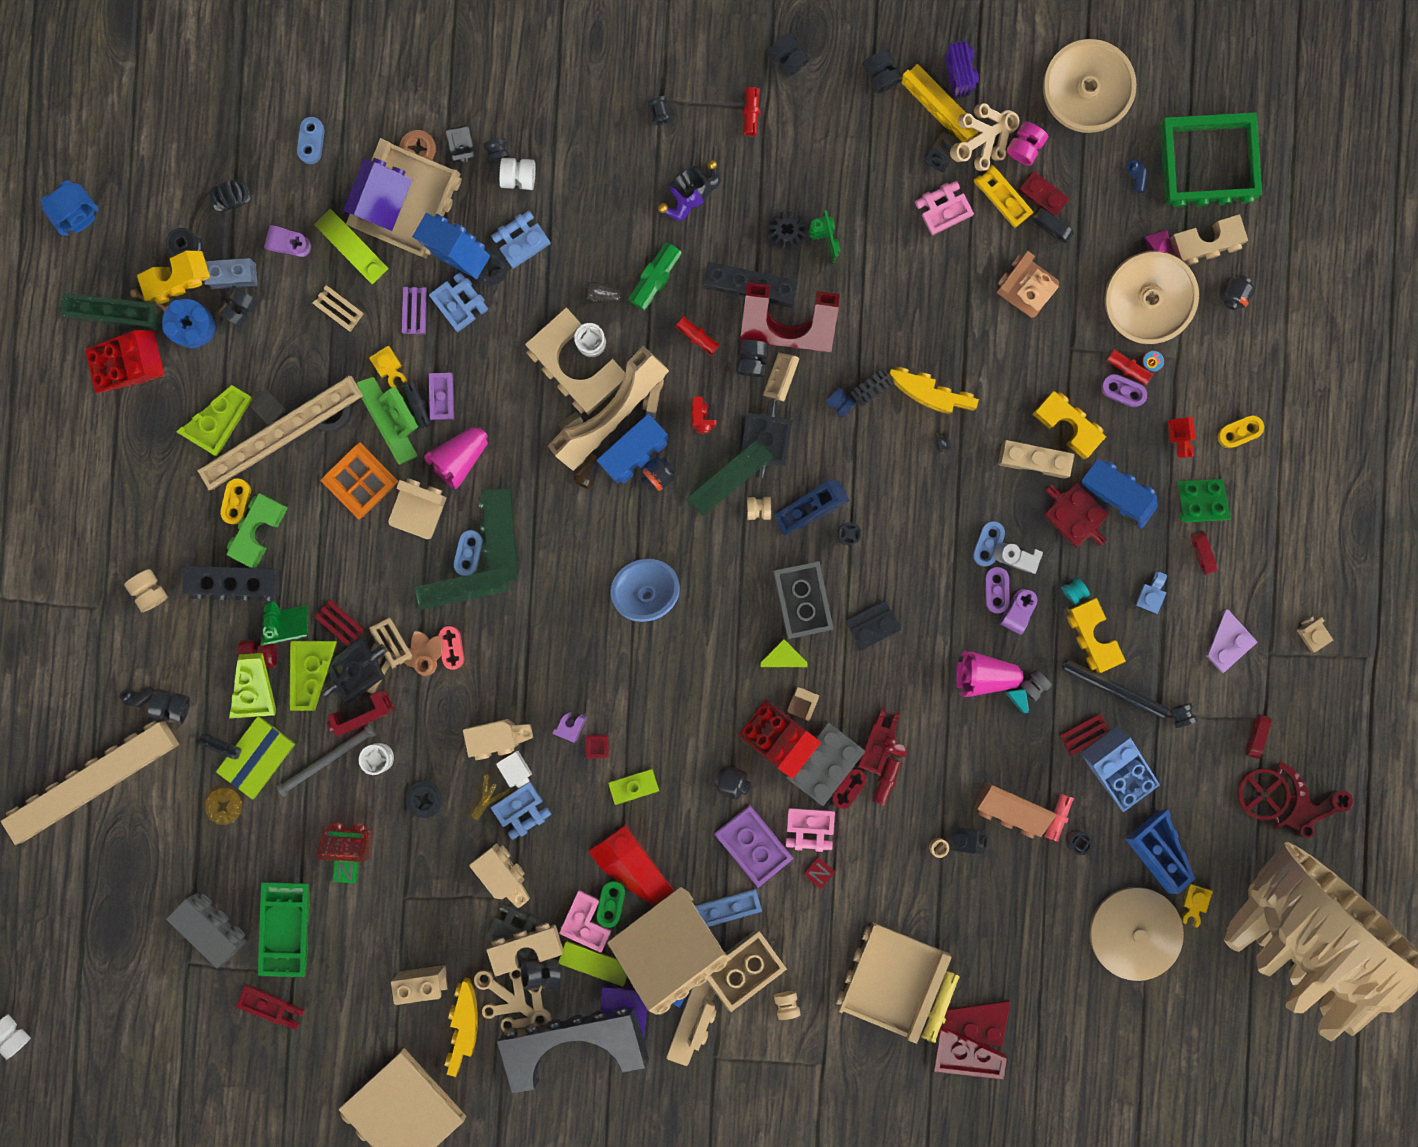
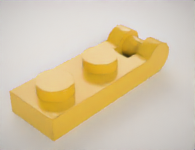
[974,165,1033,228]

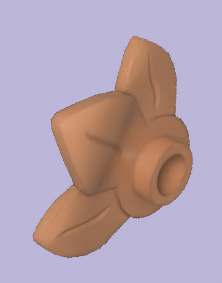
[400,631,443,676]

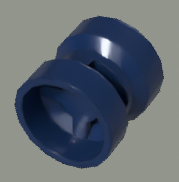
[825,386,857,418]

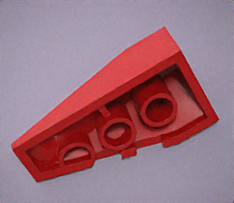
[588,824,675,907]

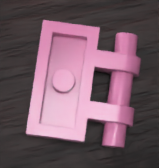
[915,181,974,236]
[786,808,835,852]

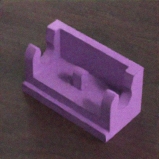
[553,712,587,743]

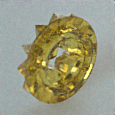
[204,788,242,825]

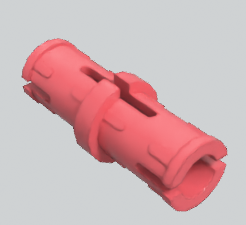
[1044,793,1074,842]

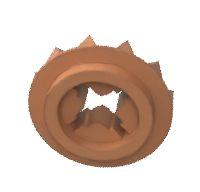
[399,130,436,161]

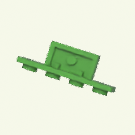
[356,377,418,464]

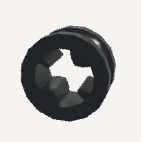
[935,430,951,453]

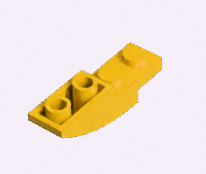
[888,367,979,414]
[445,977,478,1077]

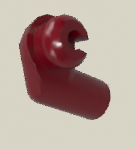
[884,737,908,758]

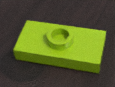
[608,769,659,805]

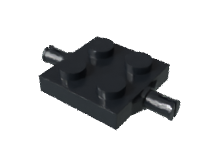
[740,400,793,479]
[321,638,388,703]

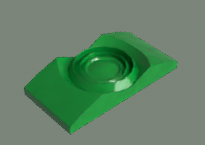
[258,882,310,977]

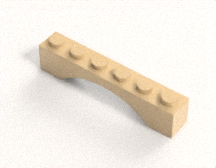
[548,346,669,471]

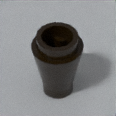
[573,453,599,489]

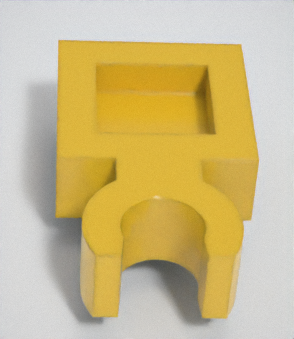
[369,346,407,388]
[1181,884,1213,928]

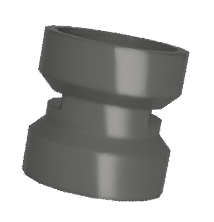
[1019,669,1052,702]

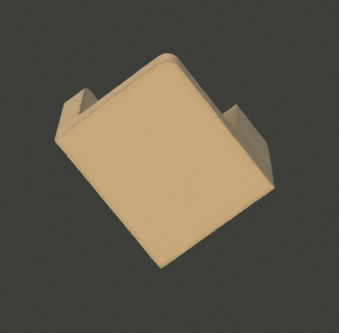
[787,687,819,721]

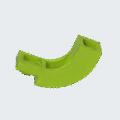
[314,209,389,284]

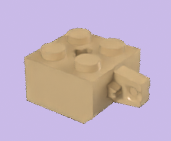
[463,719,533,760]
[469,843,530,908]

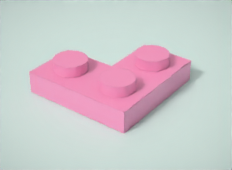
[559,890,611,952]

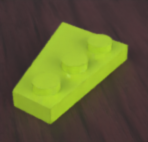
[176,385,253,456]
[290,641,337,711]
[229,653,276,718]

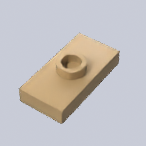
[763,352,799,401]

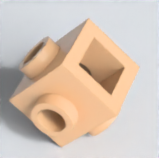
[1017,269,1059,311]

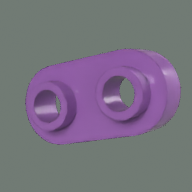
[1101,374,1147,407]
[985,567,1010,613]

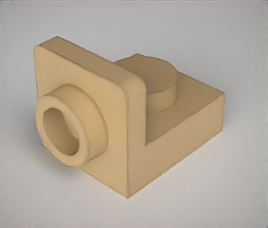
[1297,616,1333,653]

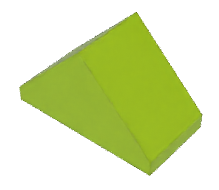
[760,639,807,667]

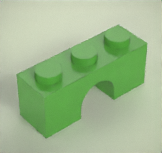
[226,493,288,568]

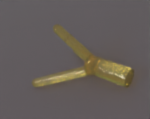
[471,774,518,820]

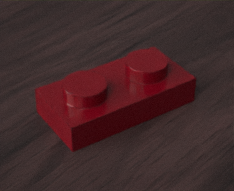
[1019,171,1070,217]

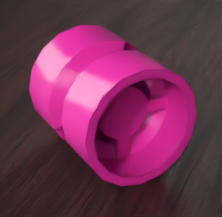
[1006,122,1048,166]

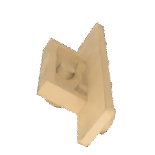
[666,981,716,1066]

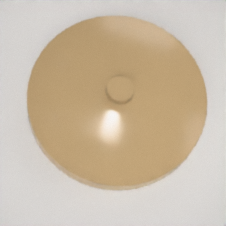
[1043,39,1136,133]
[1105,251,1199,344]
[1090,887,1184,981]

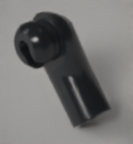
[120,686,155,707]

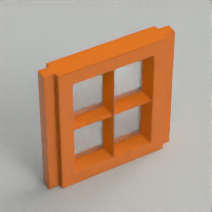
[320,442,399,520]

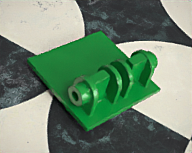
[809,210,840,264]
[1177,479,1231,523]
[261,601,308,645]

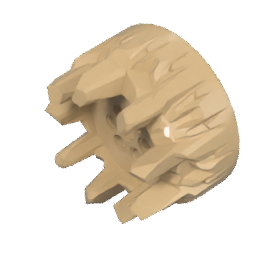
[1224,842,1418,1041]

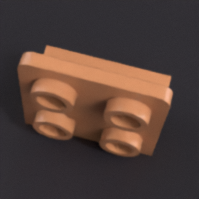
[997,251,1059,318]

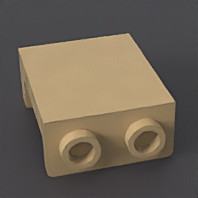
[391,965,449,1005]

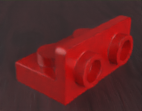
[691,397,716,433]

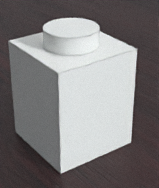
[496,751,532,788]

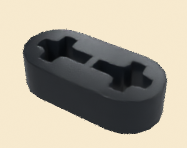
[1032,208,1074,243]

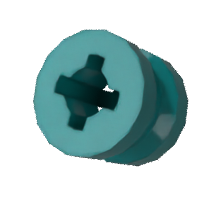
[1061,577,1090,606]

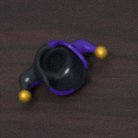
[658,160,721,221]

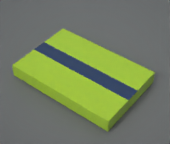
[216,716,296,800]

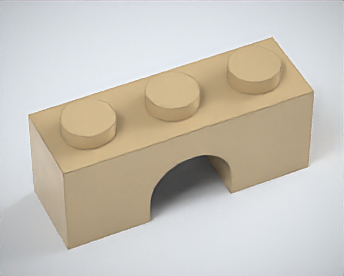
[1170,214,1248,266]
[998,440,1074,479]
[487,923,564,977]

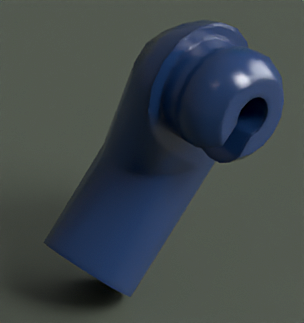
[1126,159,1148,193]

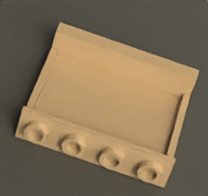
[346,138,462,258]
[607,887,731,1015]
[836,922,952,1044]
[339,1048,466,1147]

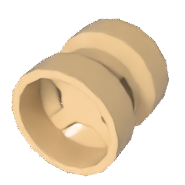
[747,497,771,520]
[774,991,801,1020]

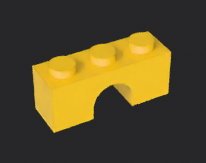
[137,251,210,304]
[1032,391,1106,459]
[1067,598,1126,673]

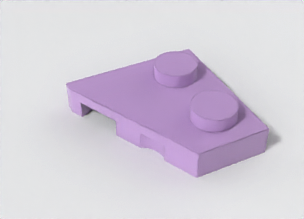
[1206,609,1257,673]

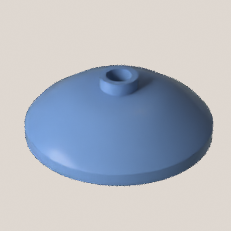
[611,559,680,622]

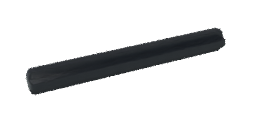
[1062,660,1169,719]

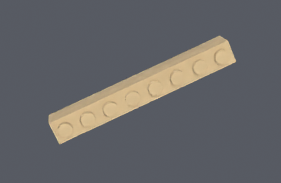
[0,720,179,845]

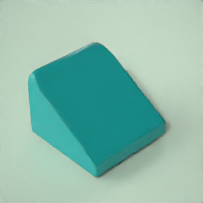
[1005,689,1029,713]

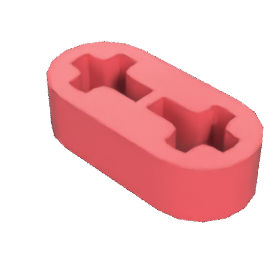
[439,626,464,670]

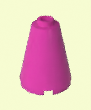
[424,427,488,489]
[956,651,1023,697]

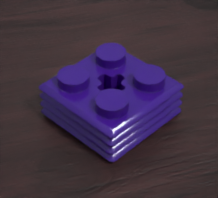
[945,40,979,99]

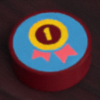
[1141,350,1165,374]

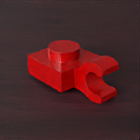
[1168,417,1196,458]

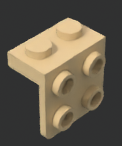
[388,478,447,539]

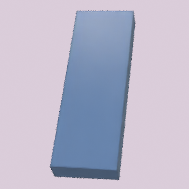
[694,888,762,927]

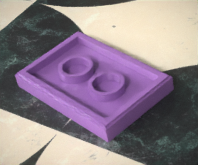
[714,804,794,888]

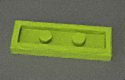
[559,940,627,987]

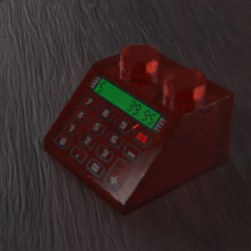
[316,823,373,862]

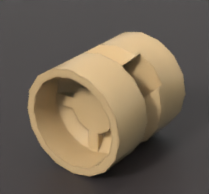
[124,569,168,612]

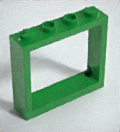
[1160,112,1262,208]

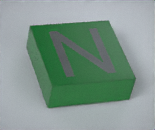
[333,858,359,883]

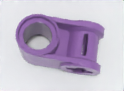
[264,225,312,257]
[1000,589,1037,635]

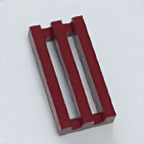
[315,600,365,647]
[1059,713,1110,756]

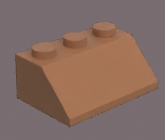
[974,782,1056,838]

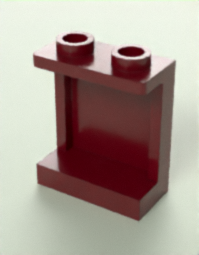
[327,691,395,736]

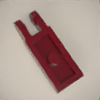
[858,707,900,775]
[236,984,305,1029]

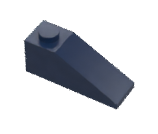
[774,481,850,535]

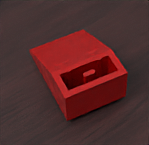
[85,330,164,394]
[738,699,821,779]

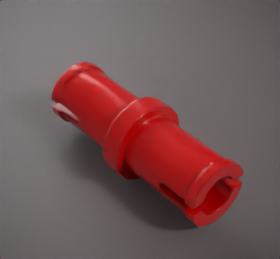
[742,87,761,136]
[675,316,720,356]
[1106,349,1153,386]

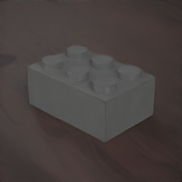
[773,561,834,639]
[785,722,865,806]
[166,893,248,968]

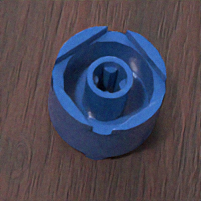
[40,180,99,236]
[162,299,216,349]

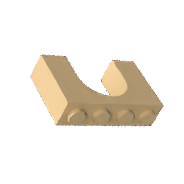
[525,308,625,415]

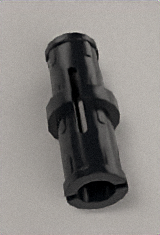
[402,381,432,429]

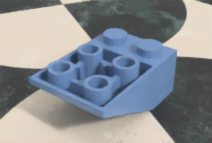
[1081,726,1160,812]

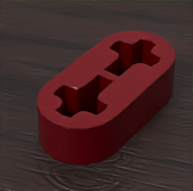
[1191,530,1217,575]
[1245,714,1272,759]
[832,768,866,809]

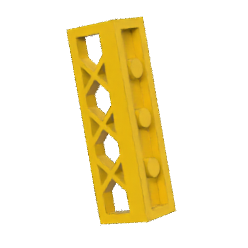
[901,64,979,142]

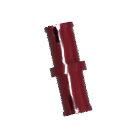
[872,757,902,806]

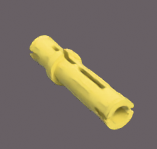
[921,971,960,1043]

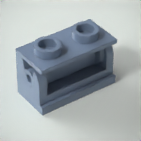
[205,258,257,289]

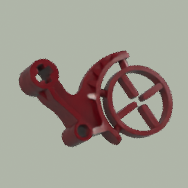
[1237,761,1354,838]

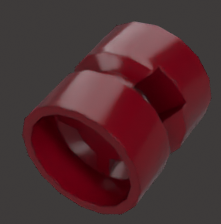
[238,639,277,668]

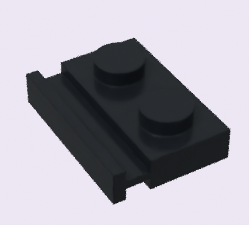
[845,600,902,651]

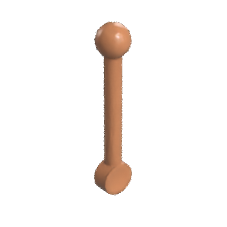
[130,289,169,311]

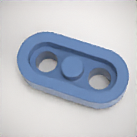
[297,117,324,164]
[973,522,1005,566]
[454,530,483,576]

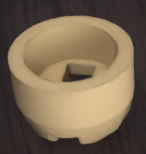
[929,838,949,858]

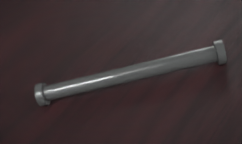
[276,724,376,797]

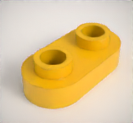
[1218,416,1264,448]
[221,479,251,524]

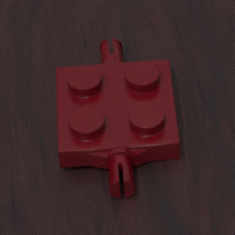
[1044,483,1109,548]

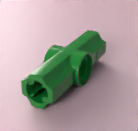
[628,242,682,311]

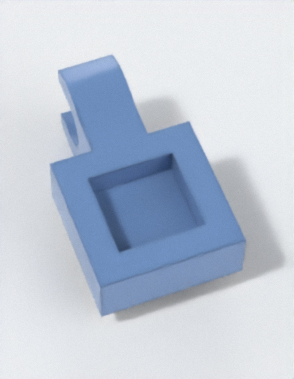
[1135,572,1167,614]

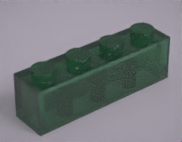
[60,292,163,331]
[479,488,519,583]

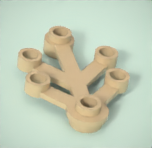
[950,104,1019,171]
[474,966,552,1031]

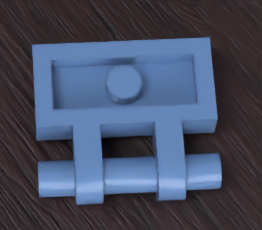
[491,210,551,269]
[429,273,488,332]
[491,782,551,840]

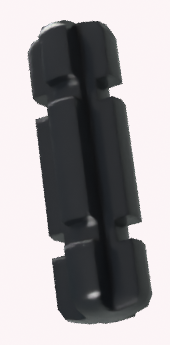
[198,733,242,760]

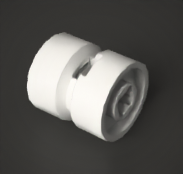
[500,158,535,190]
[575,323,606,357]
[359,743,394,775]
[0,1014,31,1060]

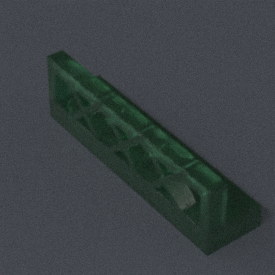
[686,439,774,516]
[414,568,514,610]

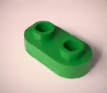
[597,881,625,928]

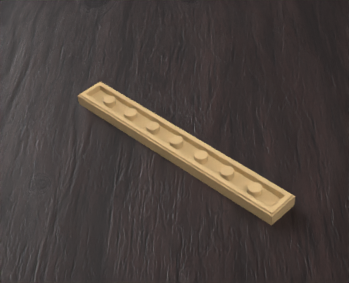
[197,376,363,490]

